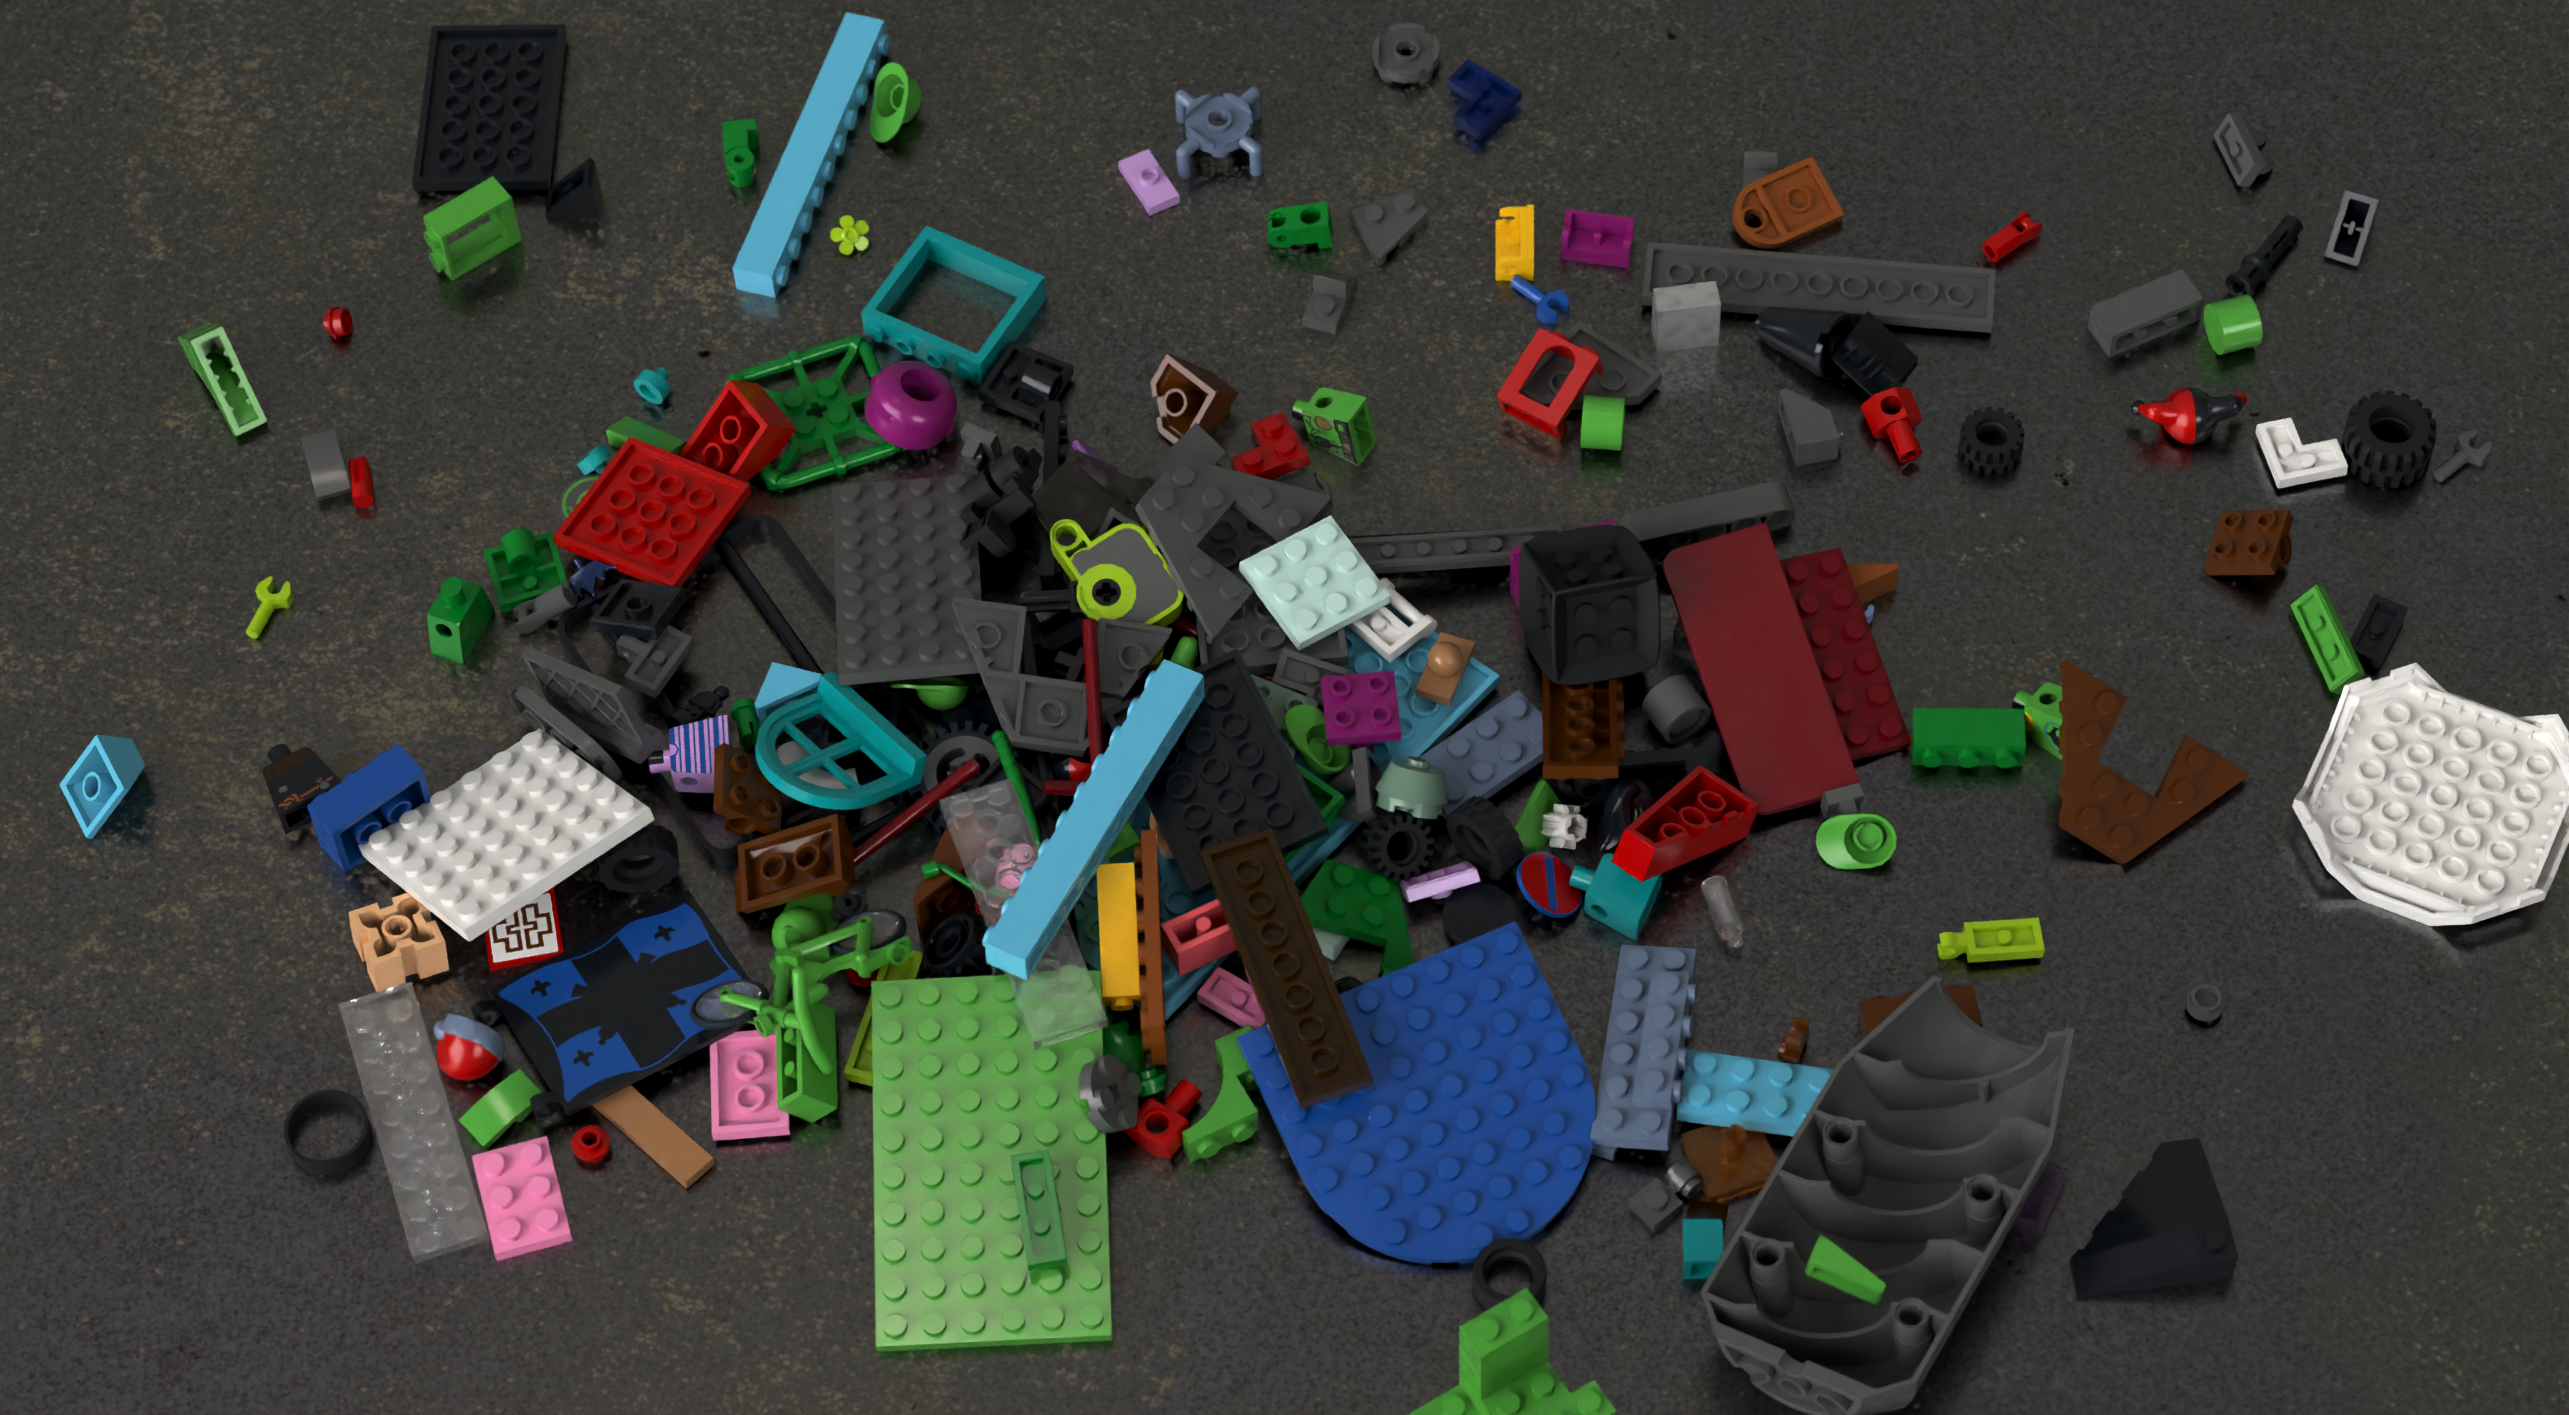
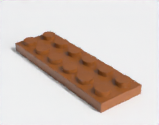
[1134,829,1167,1065]

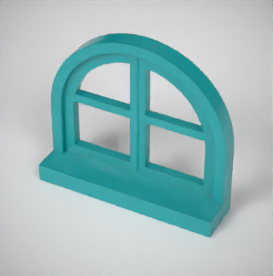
[755,671,927,810]

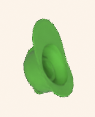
[869,62,922,143]

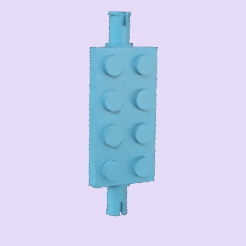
[1676,1050,1834,1136]

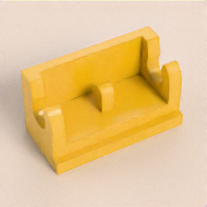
[1496,205,1534,281]

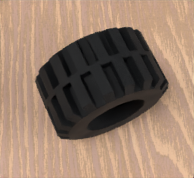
[2341,391,2437,488]

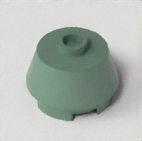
[1375,756,1448,819]

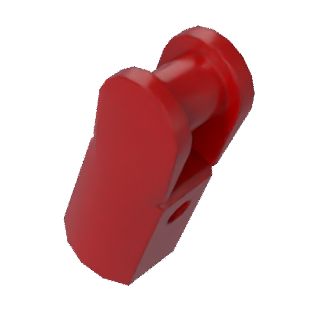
[1982,211,2043,263]

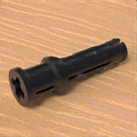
[2225,215,2303,297]

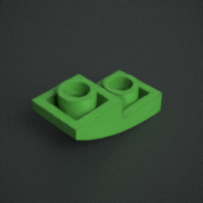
[459,1069,543,1148]

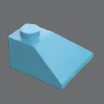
[59,735,145,839]

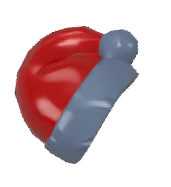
[434,1013,505,1081]

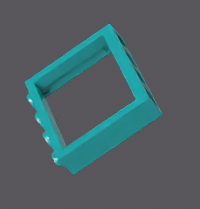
[861,226,1047,385]

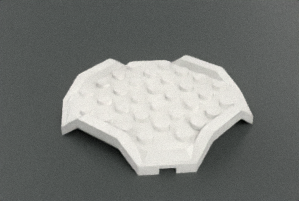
[2292,663,2569,926]

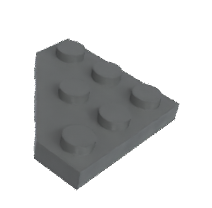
[1520,321,1662,410]

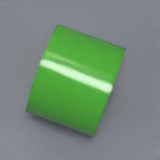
[2204,294,2263,355]
[1580,395,1626,451]

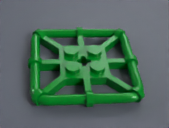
[725,334,906,492]

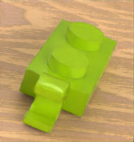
[1937,918,2045,963]

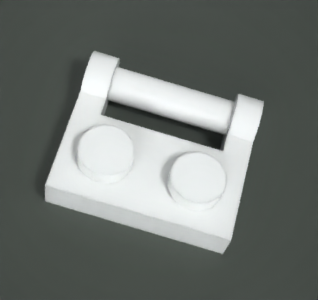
[1347,578,1438,663]

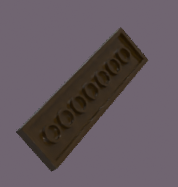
[1200,828,1373,1110]

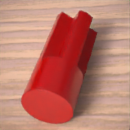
[348,456,374,508]

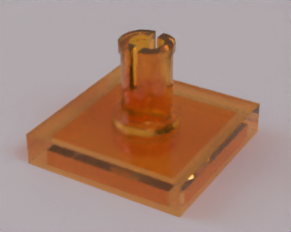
[1681,1124,1778,1203]

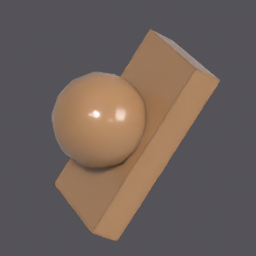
[1416,632,1475,706]

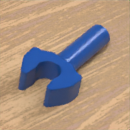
[1510,275,1570,324]

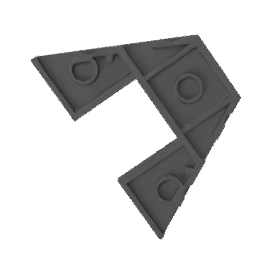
[1135,456,1332,644]
[952,596,1172,757]

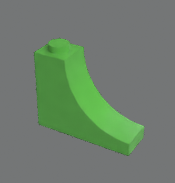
[178,322,268,436]

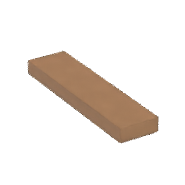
[592,1085,715,1189]

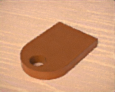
[1732,156,1845,249]

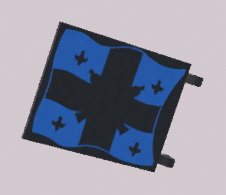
[471,890,761,1121]

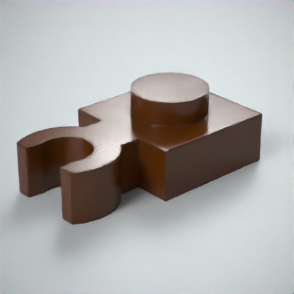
[1777,1016,1810,1065]

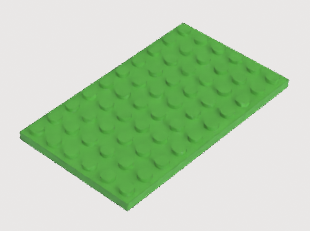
[871,970,1113,1352]

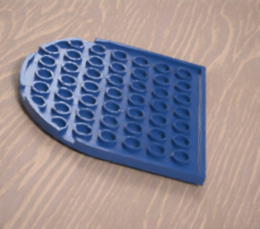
[1237,921,1596,1265]

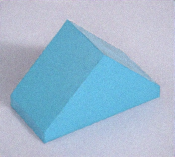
[754,662,821,726]

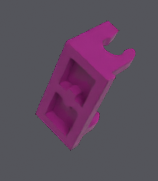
[1560,208,1635,268]

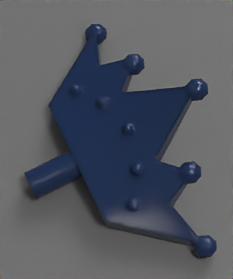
[569,558,618,598]

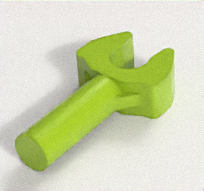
[245,576,293,639]

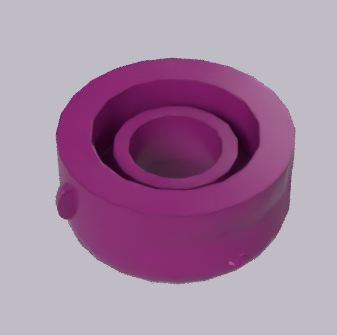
[864,361,958,450]

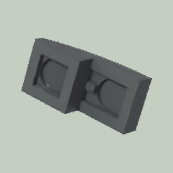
[300,428,352,501]

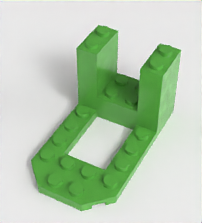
[1408,1288,1617,1415]

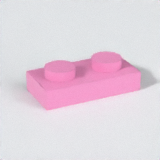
[1197,966,1266,1030]

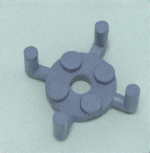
[1175,87,1264,179]

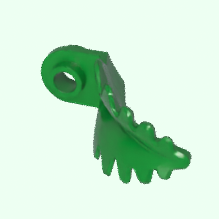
[1103,1014,1167,1097]

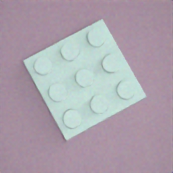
[1239,515,1391,651]

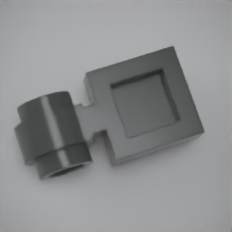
[1628,1161,1704,1233]

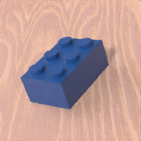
[307,744,431,873]

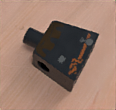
[262,744,341,834]

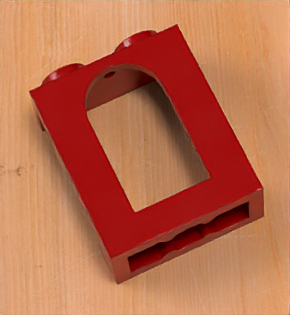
[1496,328,1604,441]

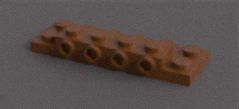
[1542,671,1625,780]

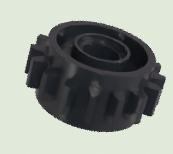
[923,911,993,978]

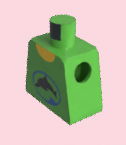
[2012,682,2062,760]

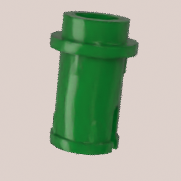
[731,698,760,747]

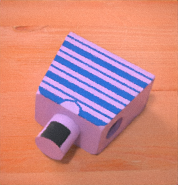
[649,715,732,793]

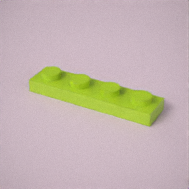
[844,950,925,1086]

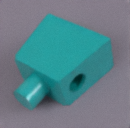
[1569,853,1663,940]

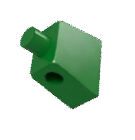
[427,576,495,664]

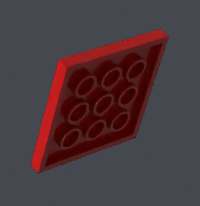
[553,436,751,587]

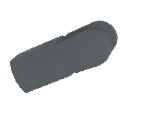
[513,583,577,634]

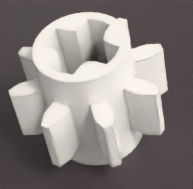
[1541,803,1588,849]

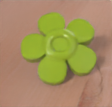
[830,215,869,255]

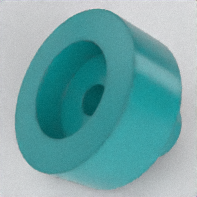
[633,367,671,404]
[576,442,612,476]

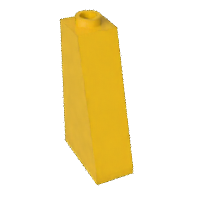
[1096,862,1141,1011]

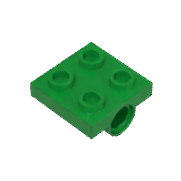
[483,528,569,614]

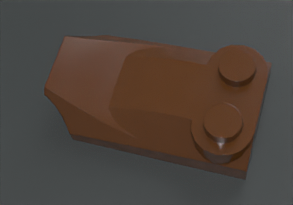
[734,813,855,914]

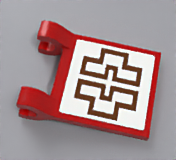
[484,886,564,971]

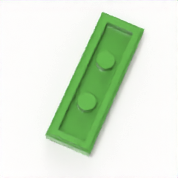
[2290,584,2365,695]

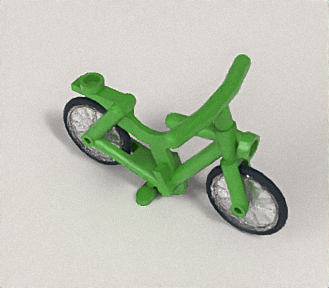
[690,909,913,1075]

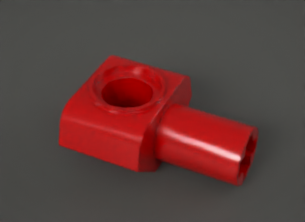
[1860,387,1923,463]
[1124,1079,1202,1159]

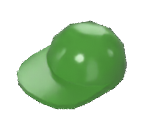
[890,676,970,711]
[1283,704,1351,775]
[1816,812,1897,870]
[771,893,839,950]

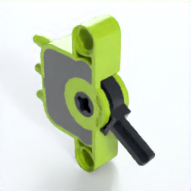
[1020,519,1187,673]

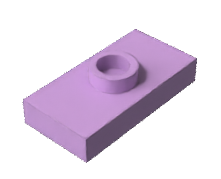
[1118,149,1180,216]
[1399,861,1480,903]

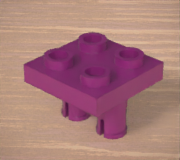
[1321,671,1401,754]

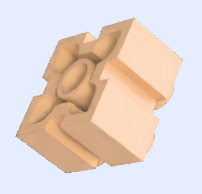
[348,893,449,994]

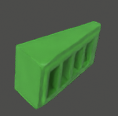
[1805,1234,1887,1305]

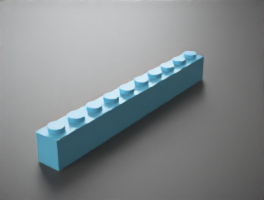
[733,12,890,298]
[982,659,1205,980]

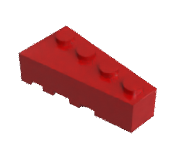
[1611,765,1761,882]

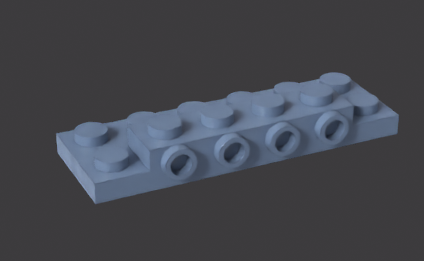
[1590,945,1698,1151]

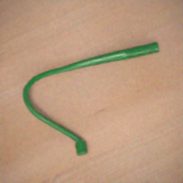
[921,731,1042,906]

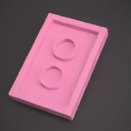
[710,1028,790,1141]
[472,1136,573,1261]

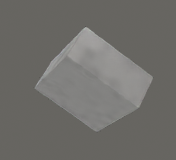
[1651,281,1721,353]

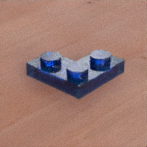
[1447,59,1522,141]

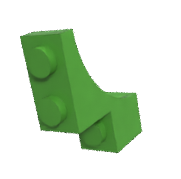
[1182,1025,1259,1162]

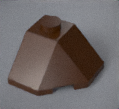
[1150,353,1239,444]

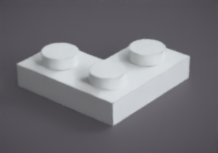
[2255,417,2348,489]

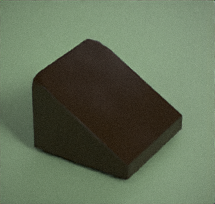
[1686,1199,1729,1239]

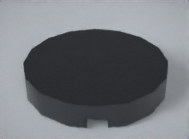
[1442,882,1517,946]

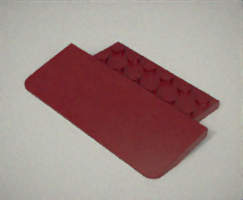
[1662,522,1912,815]

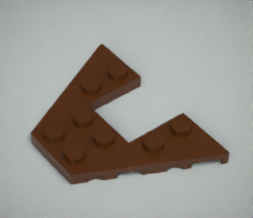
[2059,660,2250,865]

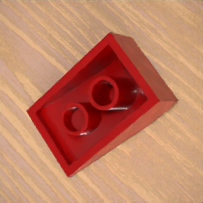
[678,380,796,483]

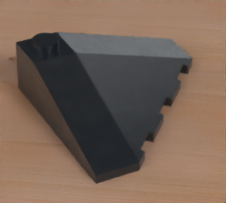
[2070,1138,2238,1298]

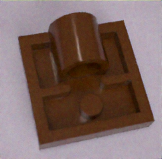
[2203,510,2294,576]
[713,743,782,835]

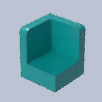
[1682,1219,1724,1279]

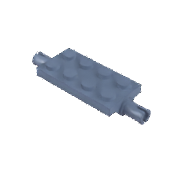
[1396,690,1543,819]

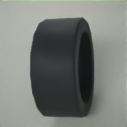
[1472,1238,1547,1310]

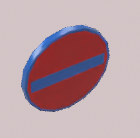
[1516,851,1582,918]

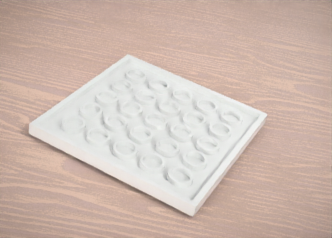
[358,729,655,942]

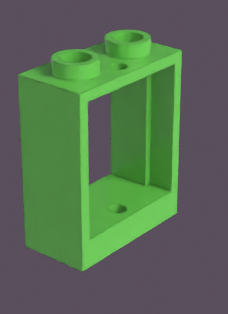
[423,176,522,281]

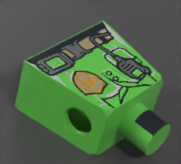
[1292,387,1377,466]

